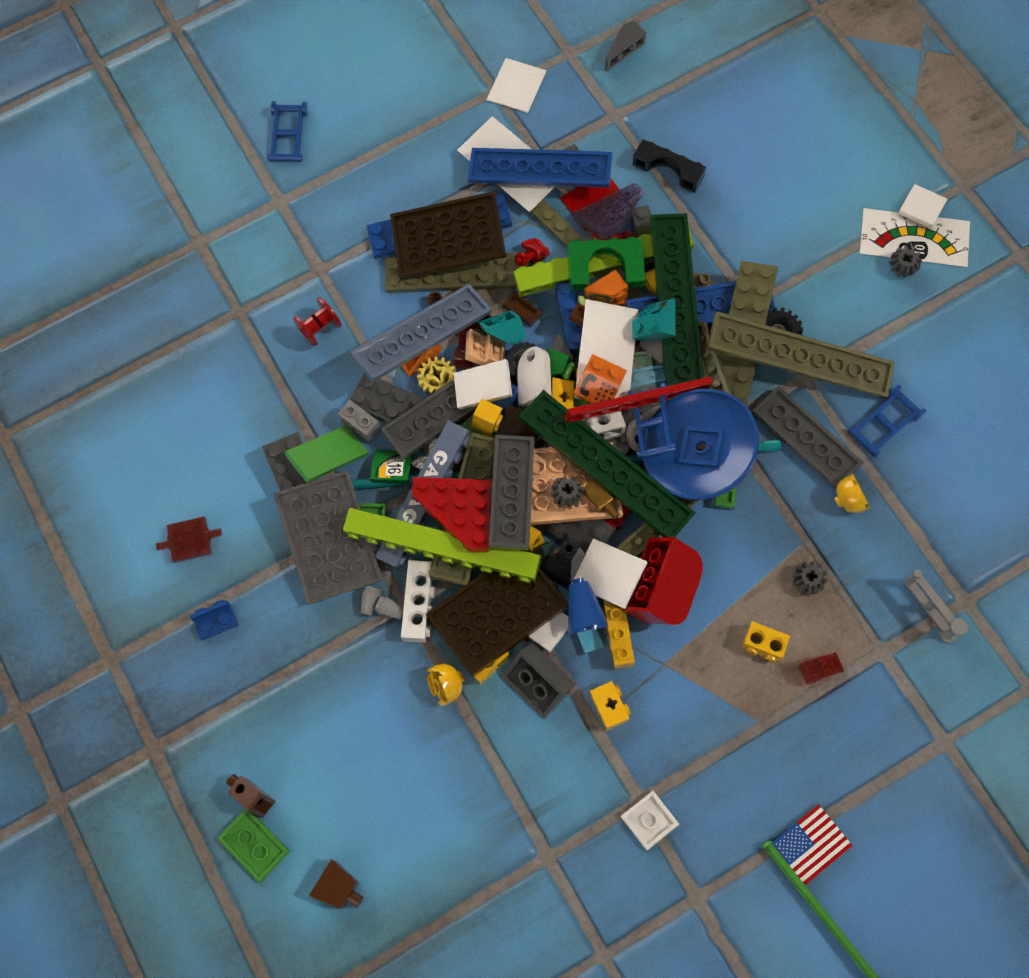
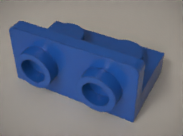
[190,600,239,641]

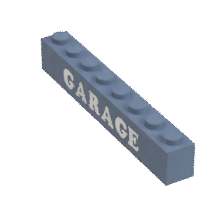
[375,420,471,570]

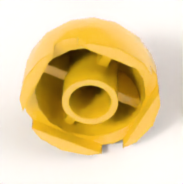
[834,474,871,513]
[427,664,464,706]

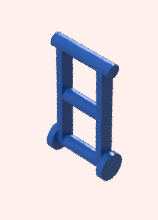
[267,101,308,161]
[627,382,677,459]
[848,385,927,458]

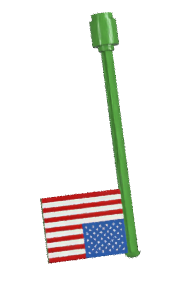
[762,804,879,978]

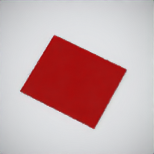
[560,178,631,231]

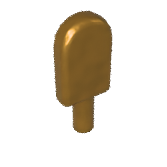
[583,479,620,519]

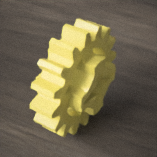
[417,356,456,395]

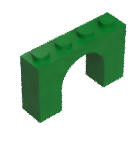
[567,237,645,291]

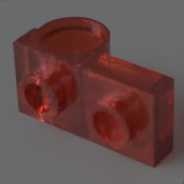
[454,332,474,370]
[798,652,844,685]

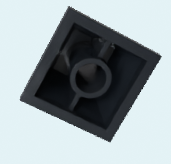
[539,539,586,590]

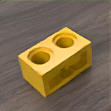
[742,621,790,663]

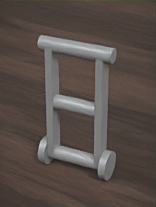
[903,569,968,643]

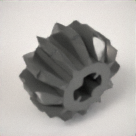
[889,245,922,278]
[550,475,584,510]
[793,561,828,595]

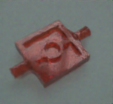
[156,516,223,563]

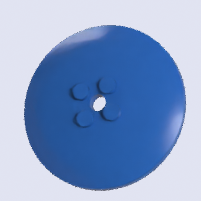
[643,389,759,500]

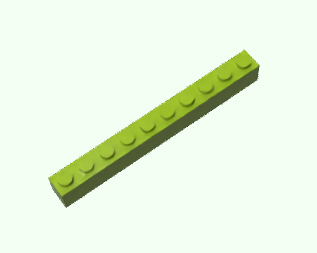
[513,225,695,297]
[343,508,541,583]

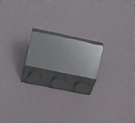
[501,642,576,719]

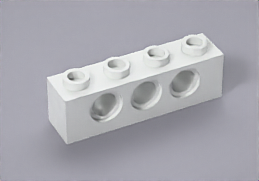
[548,411,626,447]
[401,560,435,643]

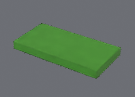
[285,425,369,483]

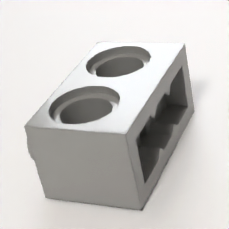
[338,400,381,443]

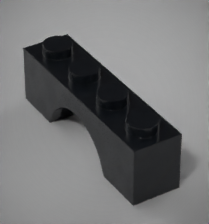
[632,139,706,193]

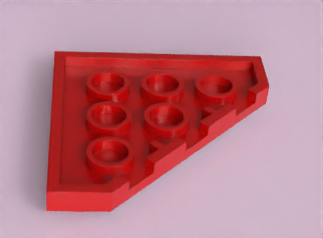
[412,477,491,552]

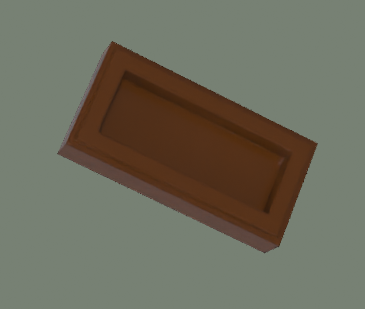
[503,292,542,327]

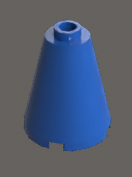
[568,578,608,634]

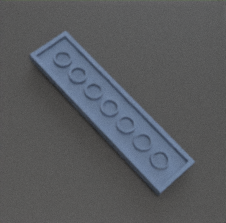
[350,284,492,383]

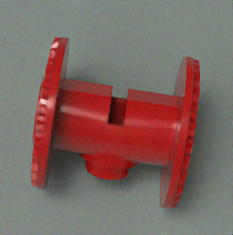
[293,297,342,346]

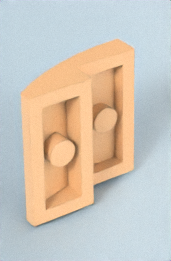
[465,329,505,365]

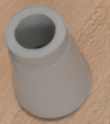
[360,586,382,616]
[374,596,404,620]

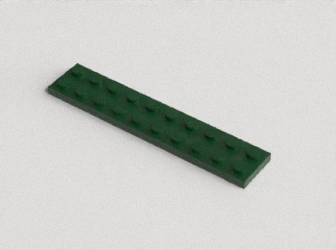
[650,213,704,386]
[518,390,696,537]

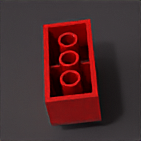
[622,537,703,625]

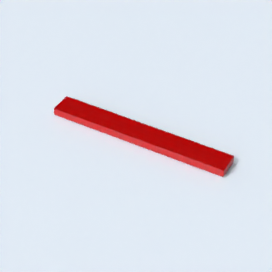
[564,376,713,423]

